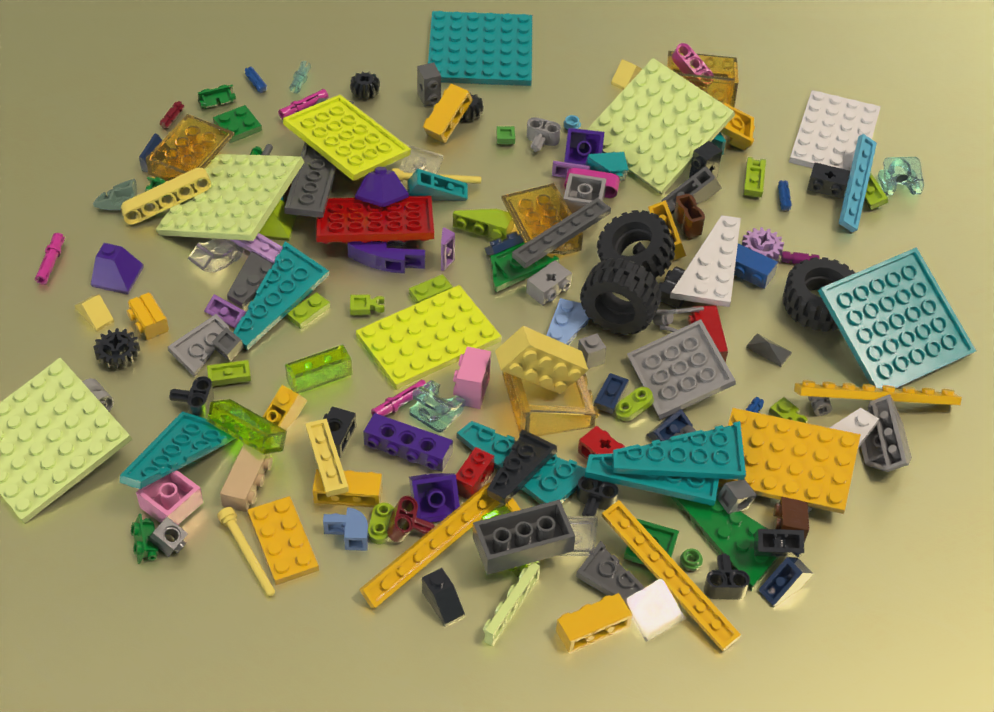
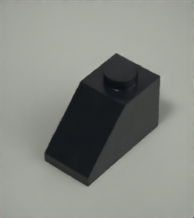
[422,568,465,627]

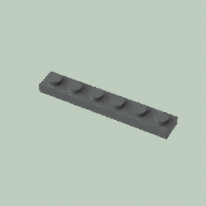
[512,198,611,268]

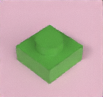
[496,126,515,144]

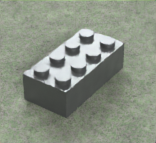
[473,500,575,575]

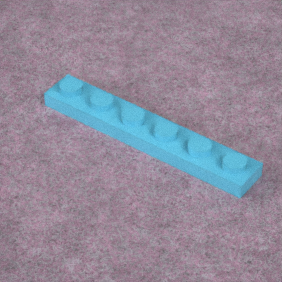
[839,134,877,233]

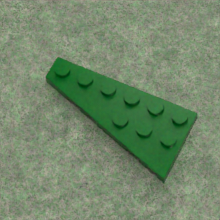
[670,496,779,591]

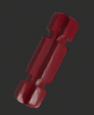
[160,101,184,129]

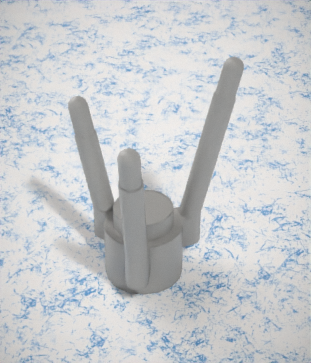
[653,307,704,332]

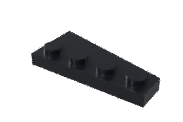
[487,429,557,505]

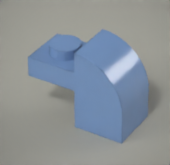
[323,507,369,551]

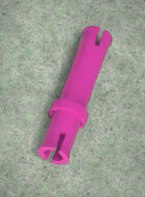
[278,89,329,120]
[35,233,65,285]
[371,379,429,416]

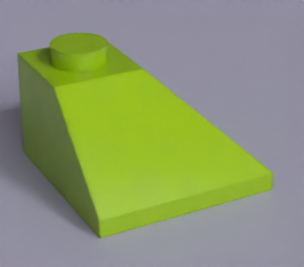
[259,199,296,241]

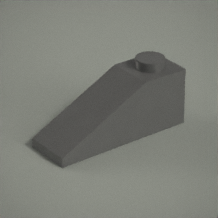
[661,166,722,214]

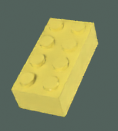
[495,326,588,394]

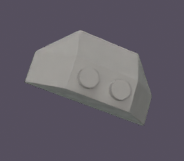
[861,394,912,472]

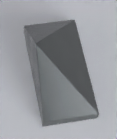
[746,333,792,367]

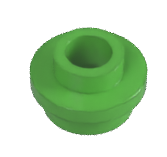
[680,548,703,571]

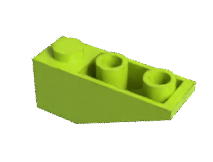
[453,209,514,240]

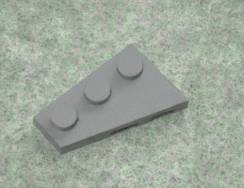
[168,314,229,378]

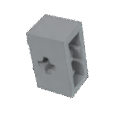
[526,260,572,306]

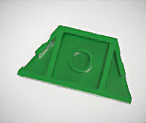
[490,242,559,292]

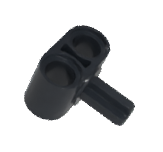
[169,376,214,418]
[577,476,619,521]
[704,553,750,600]

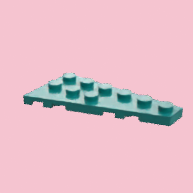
[120,411,241,489]

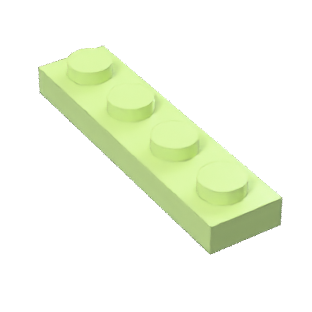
[483,562,540,646]

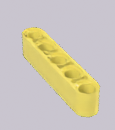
[121,168,211,225]

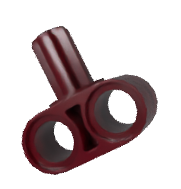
[387,496,435,543]

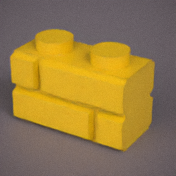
[127,292,169,340]

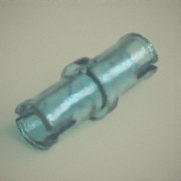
[289,61,311,93]

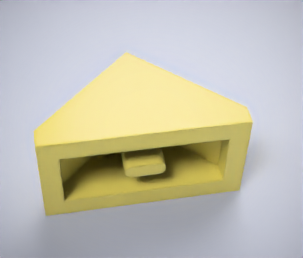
[611,59,642,90]
[75,294,114,331]

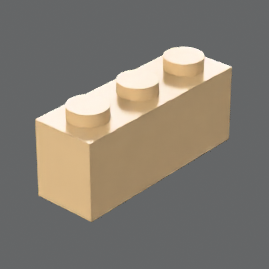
[220,442,273,512]

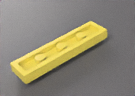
[305,419,349,497]

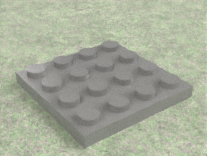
[627,319,736,420]

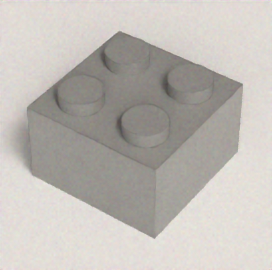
[562,173,606,216]

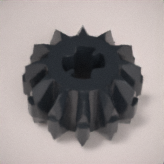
[350,71,380,100]
[461,92,484,122]

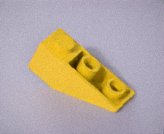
[249,385,308,448]

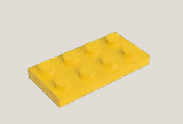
[247,496,319,585]

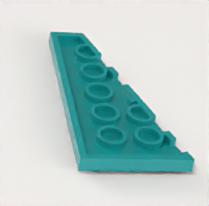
[233,241,329,350]
[457,421,586,504]
[612,421,746,480]
[584,454,719,506]

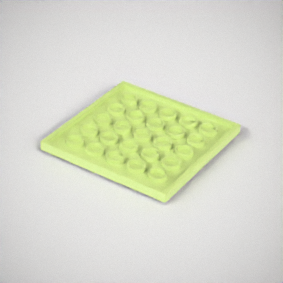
[587,58,735,195]
[156,153,304,241]
[0,357,133,524]

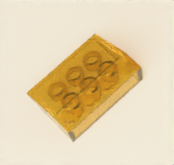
[146,114,235,181]
[501,183,583,255]

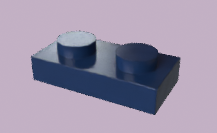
[484,231,527,255]
[593,373,629,414]

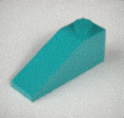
[407,169,468,201]

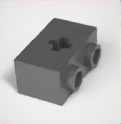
[417,62,441,107]

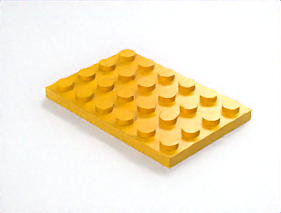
[718,408,861,514]

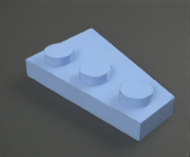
[546,298,591,345]

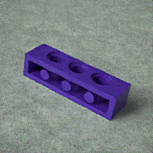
[363,413,453,472]

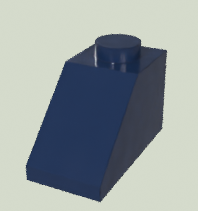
[759,557,814,606]

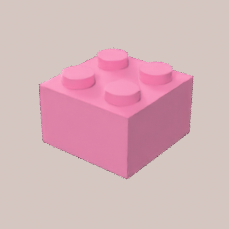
[453,347,491,409]
[136,470,203,525]

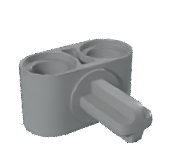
[527,117,561,152]

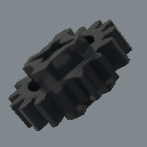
[93,328,140,369]

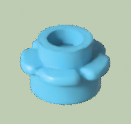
[563,115,581,130]

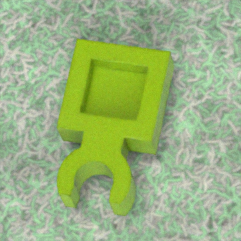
[350,295,385,315]
[769,397,808,423]

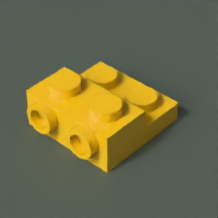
[720,103,755,151]

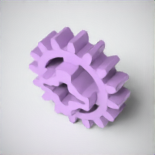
[742,227,784,260]

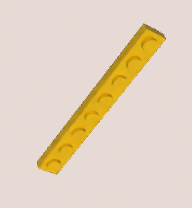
[794,380,962,405]
[359,482,501,608]
[602,500,741,652]

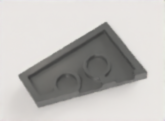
[227,251,274,308]
[576,541,647,611]

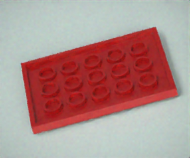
[316,196,434,244]

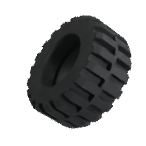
[597,210,675,280]
[783,257,855,332]
[580,258,662,335]

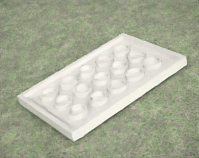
[789,90,881,171]

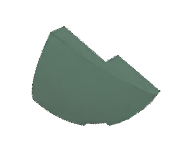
[93,179,137,210]

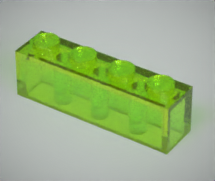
[207,399,287,454]

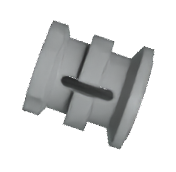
[808,396,832,416]

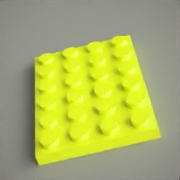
[283,95,411,181]
[356,285,502,390]

